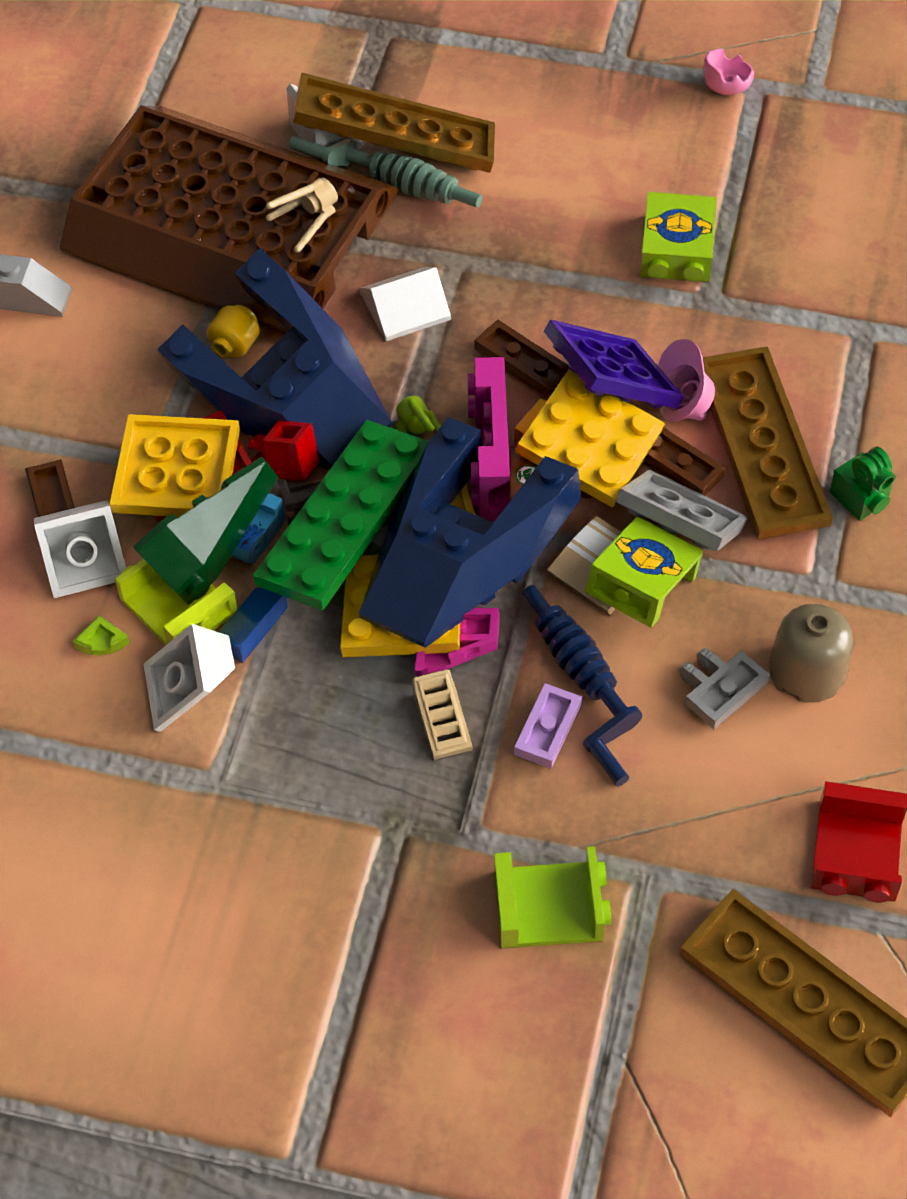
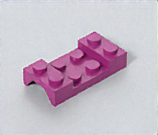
[467,357,510,522]

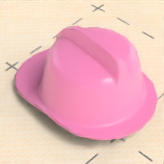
[658,339,715,422]

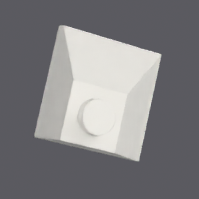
[143,624,235,732]

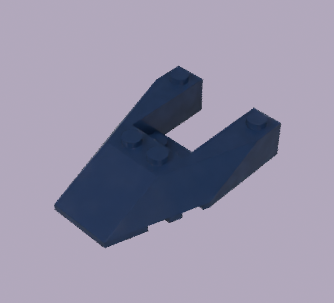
[157,249,393,470]
[359,417,581,648]

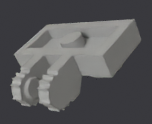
[679,648,770,730]

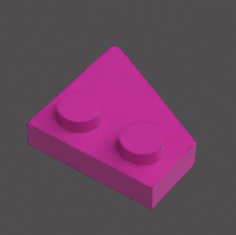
[415,608,500,677]

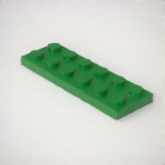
[253,420,429,611]

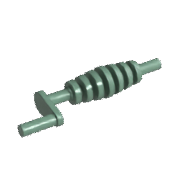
[289,136,483,208]

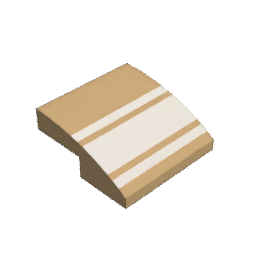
[547,516,622,615]

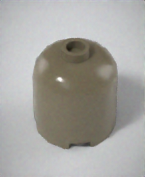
[769,604,854,702]

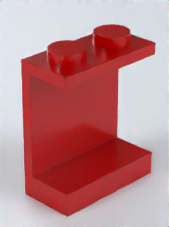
[811,781,907,903]

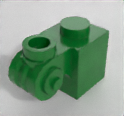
[830,446,896,521]

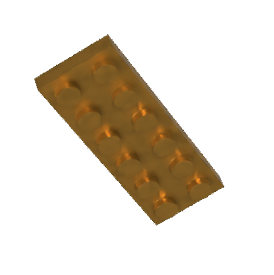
[293,73,495,173]
[702,346,833,540]
[679,888,907,1118]

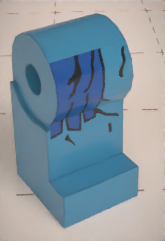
[231,493,286,565]

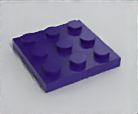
[543,319,684,409]

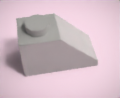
[0,254,72,317]

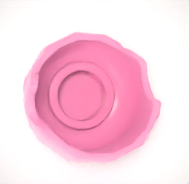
[703,48,754,95]

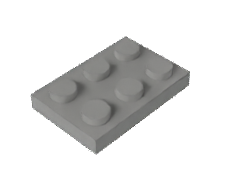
[616,469,749,551]

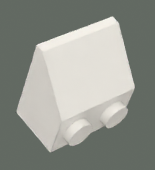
[33,500,126,598]

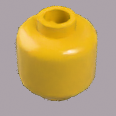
[206,305,260,358]

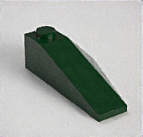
[133,457,278,605]

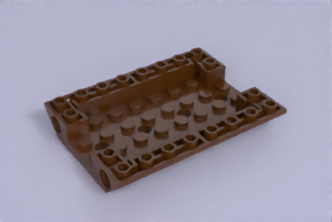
[60,105,398,334]

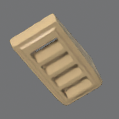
[412,670,473,760]

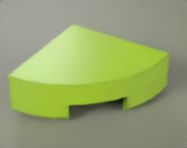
[73,615,130,655]

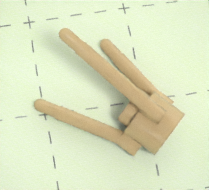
[266,178,338,253]

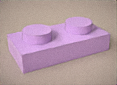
[514,683,582,769]

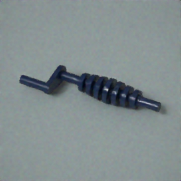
[522,585,642,787]

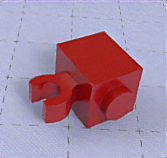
[248,420,319,482]

